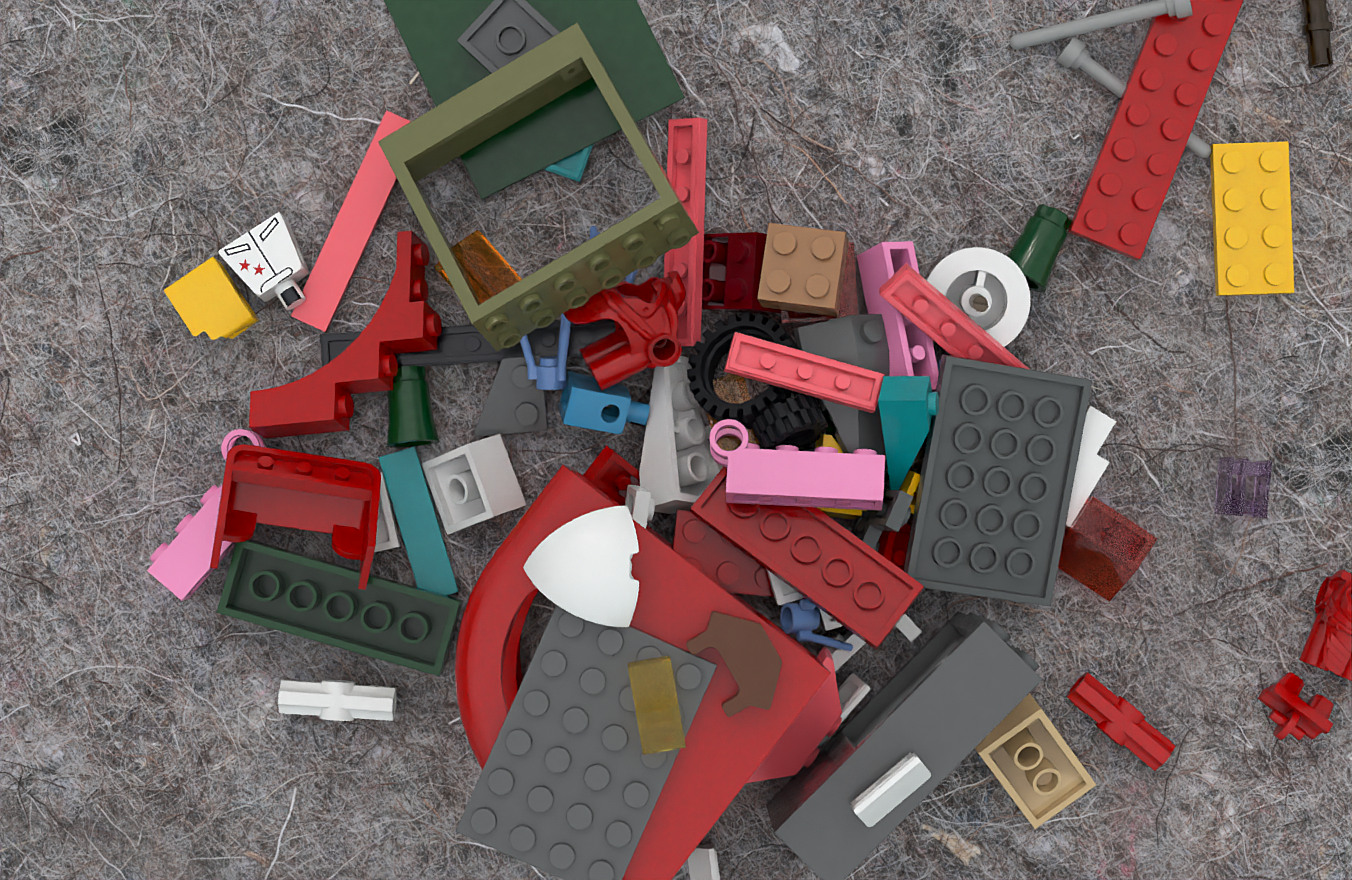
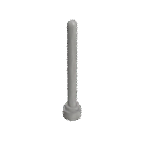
[1009,0,1193,50]
[1056,36,1212,158]

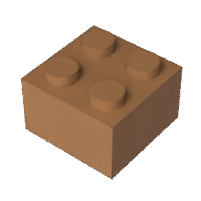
[757,223,849,317]

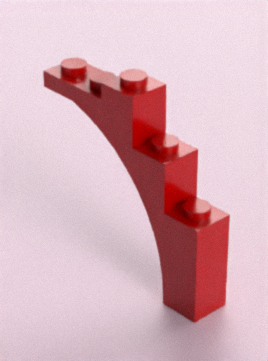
[249,231,442,439]

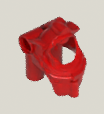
[563,271,686,391]
[1299,569,1352,681]

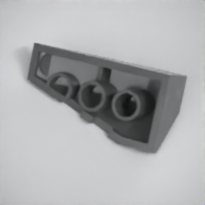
[794,314,890,474]

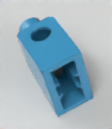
[558,371,650,434]

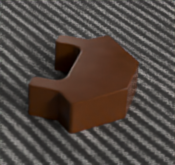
[686,611,783,717]

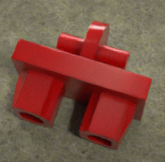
[1257,672,1334,740]

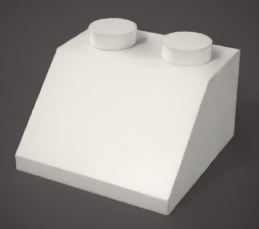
[421,434,526,535]

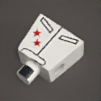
[218,212,309,311]

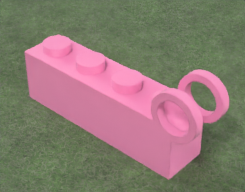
[857,241,939,392]
[709,419,885,511]
[147,429,265,601]

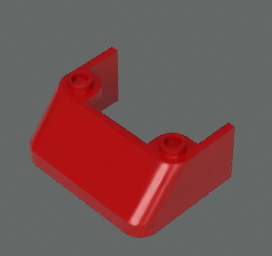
[210,444,381,590]

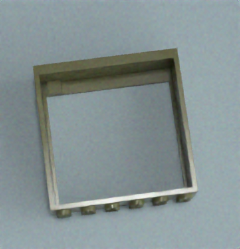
[378,23,699,352]

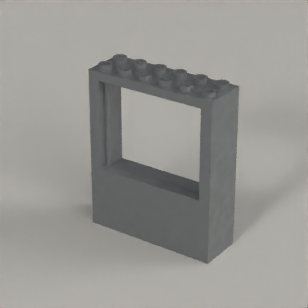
[766,611,1043,880]

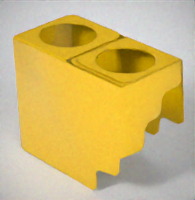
[164,257,259,340]

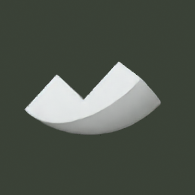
[523,505,639,627]

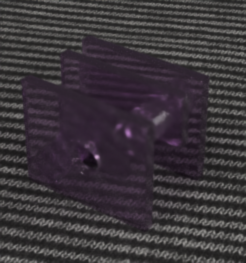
[1214,457,1272,518]

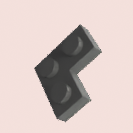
[851,490,913,552]

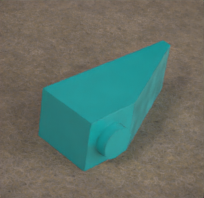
[878,376,939,490]

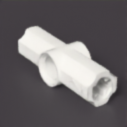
[278,679,397,721]

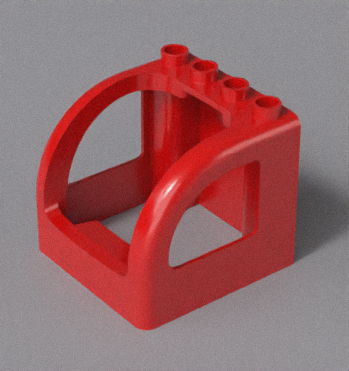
[455,465,831,880]

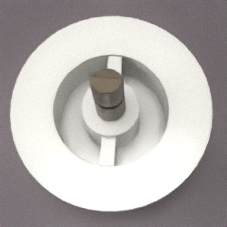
[927,247,1030,347]

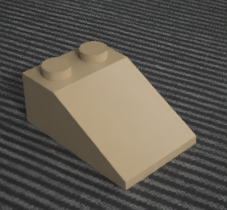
[975,693,1096,829]

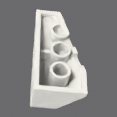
[639,356,723,514]

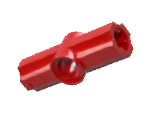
[1066,672,1176,771]

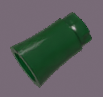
[1007,204,1072,293]
[387,365,440,448]

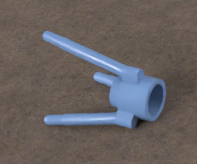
[520,313,571,390]
[780,599,853,651]

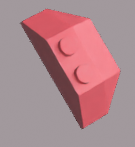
[746,647,842,783]

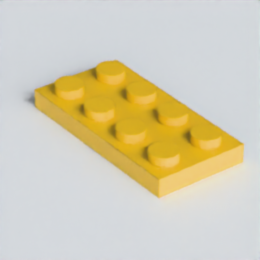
[1210,141,1295,296]

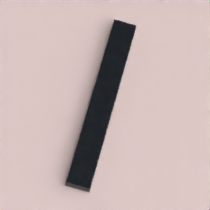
[320,319,616,367]

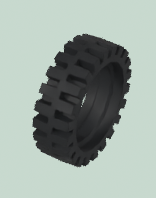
[687,312,799,429]

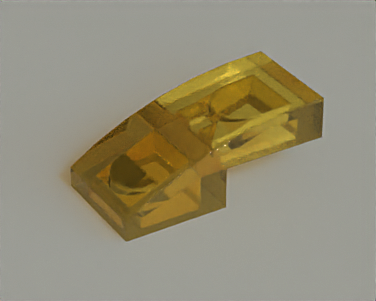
[628,656,686,755]

